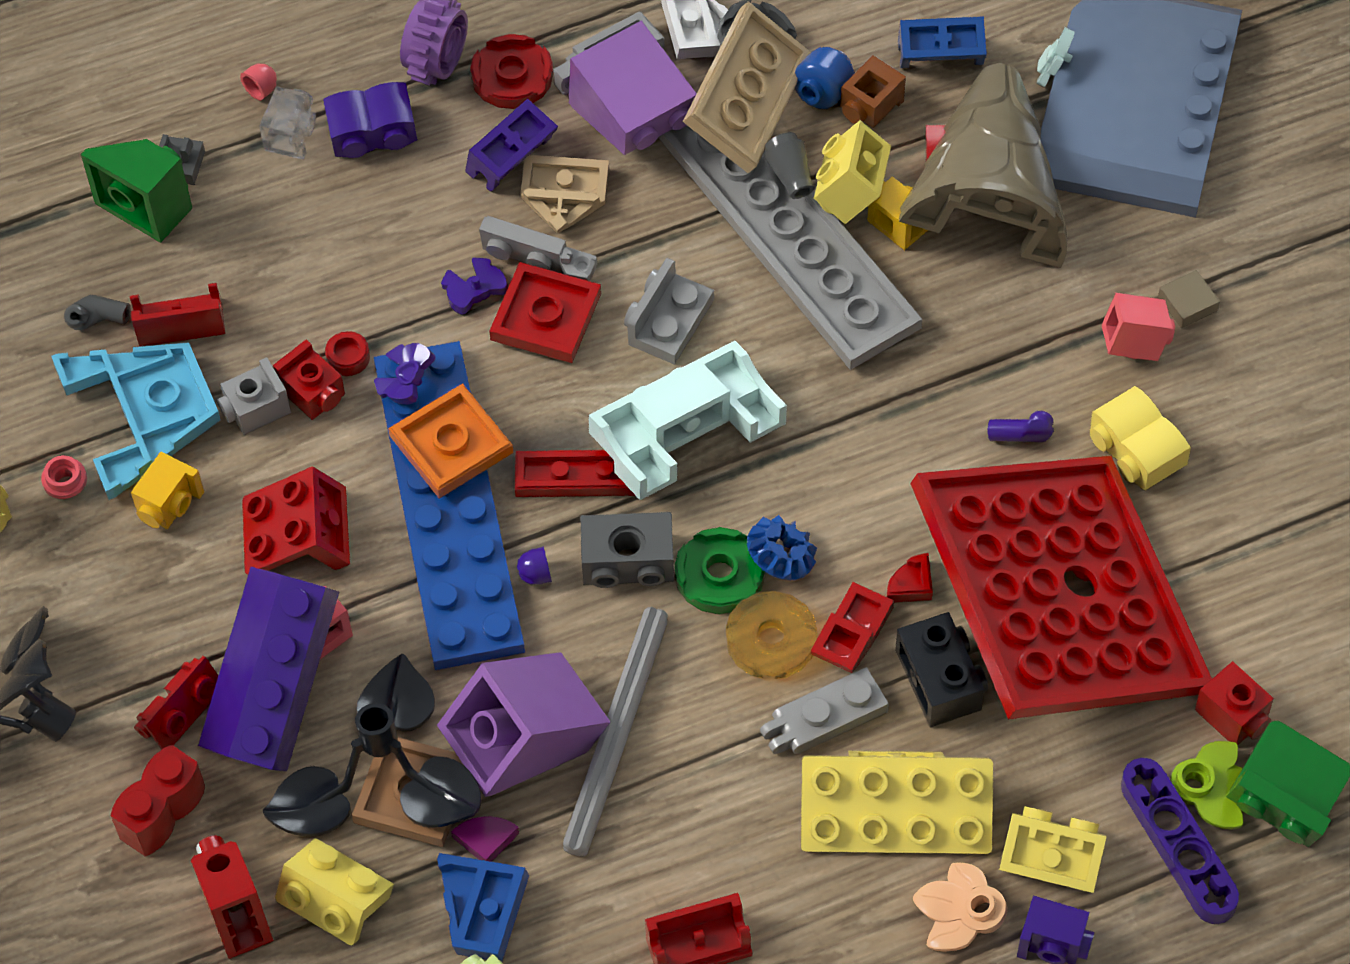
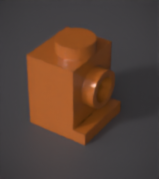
[840,55,906,128]

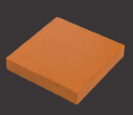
[388,383,514,499]

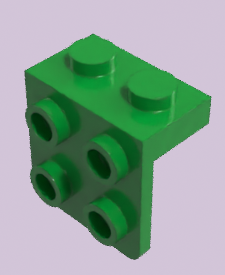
[1226,721,1350,848]

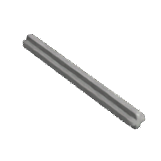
[563,607,668,857]

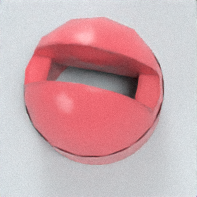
[240,63,277,101]

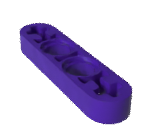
[1121,758,1239,924]

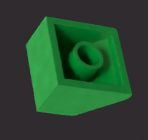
[81,139,193,243]

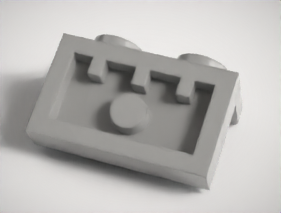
[624,258,714,365]

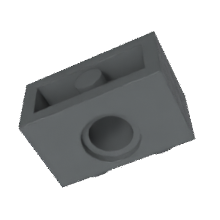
[580,512,674,588]

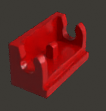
[130,283,226,347]
[645,893,753,964]

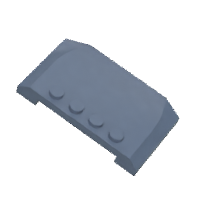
[1041,0,1242,218]

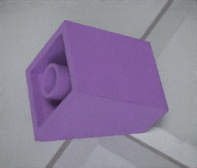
[569,20,697,155]
[437,652,610,797]

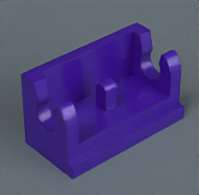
[465,99,558,191]

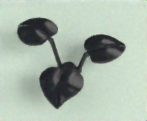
[0,606,76,742]
[263,654,481,837]

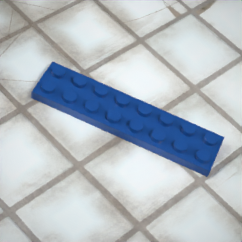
[374,341,525,670]

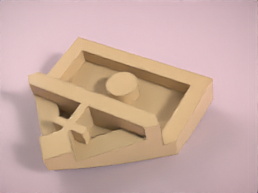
[520,155,610,233]

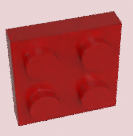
[489,262,602,363]

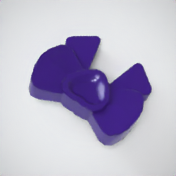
[441,258,508,314]
[374,343,436,405]

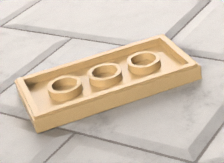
[683,1,811,173]

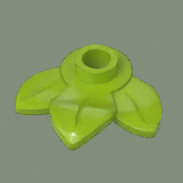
[1170,741,1243,830]

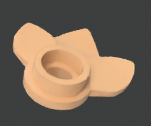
[913,863,1007,952]

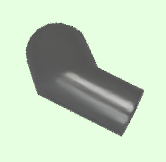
[64,295,131,330]

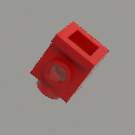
[273,339,345,420]

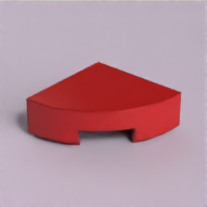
[887,553,933,603]

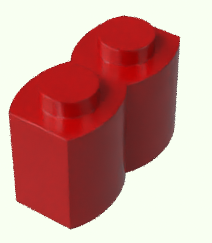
[110,745,205,857]

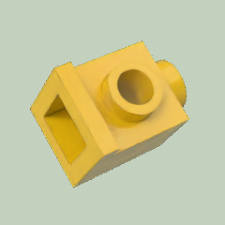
[867,176,928,251]
[131,452,205,530]

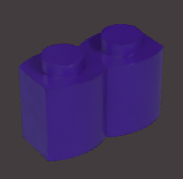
[323,82,418,158]

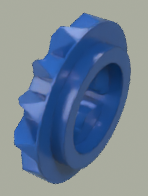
[747,515,817,580]

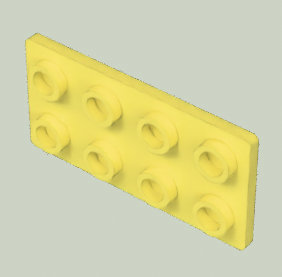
[801,751,993,854]

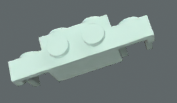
[589,341,787,500]

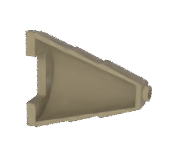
[899,63,1067,268]

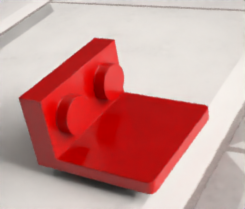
[242,466,350,574]

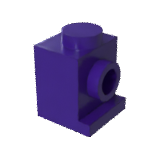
[1017,895,1095,964]

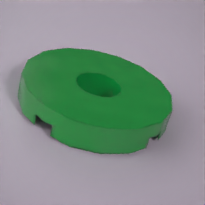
[674,527,765,614]

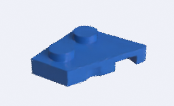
[437,853,529,962]

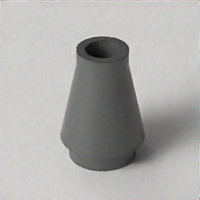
[765,132,814,199]

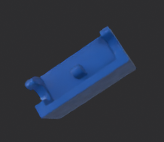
[898,16,987,68]

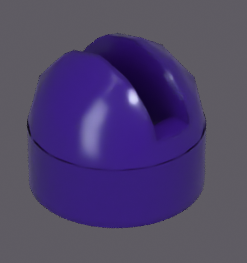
[517,546,552,585]

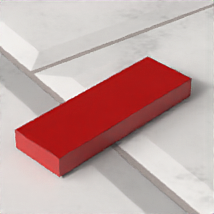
[515,450,650,497]

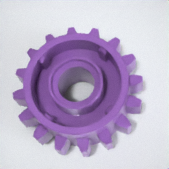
[400,0,468,85]

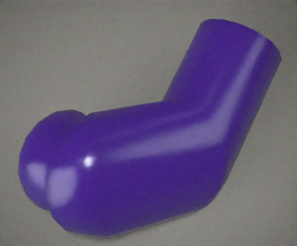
[987,411,1054,443]

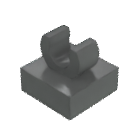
[159,134,205,185]

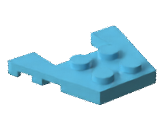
[51,343,221,500]

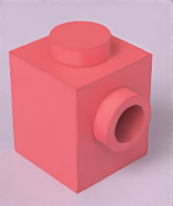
[1102,293,1175,361]

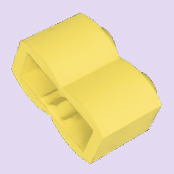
[1090,386,1191,490]

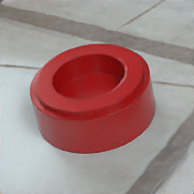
[325,331,370,376]

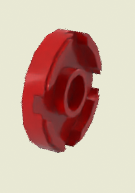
[470,34,554,109]

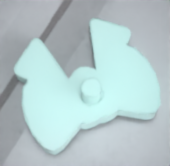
[1037,27,1075,87]

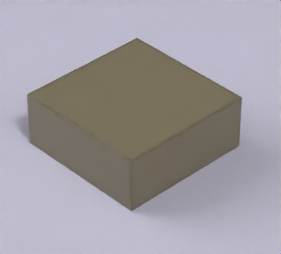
[1158,270,1220,328]

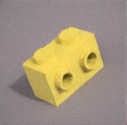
[814,120,891,224]

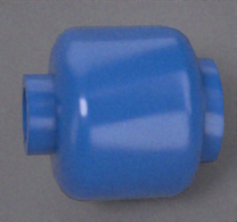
[795,47,855,109]

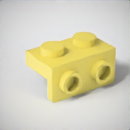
[275,838,394,945]

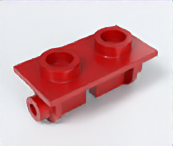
[134,656,219,750]

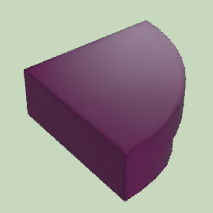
[451,816,519,862]

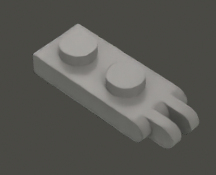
[760,667,889,754]

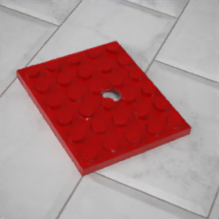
[910,456,1212,720]

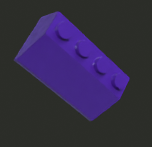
[198,567,340,772]

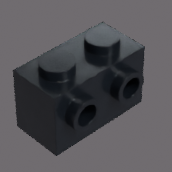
[895,612,988,728]

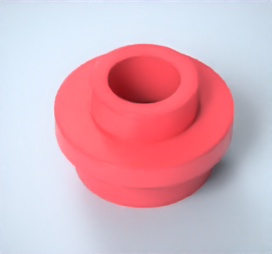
[41,455,87,499]

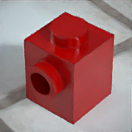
[1195,661,1274,745]

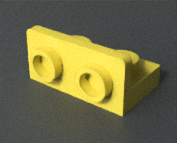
[999,806,1107,893]

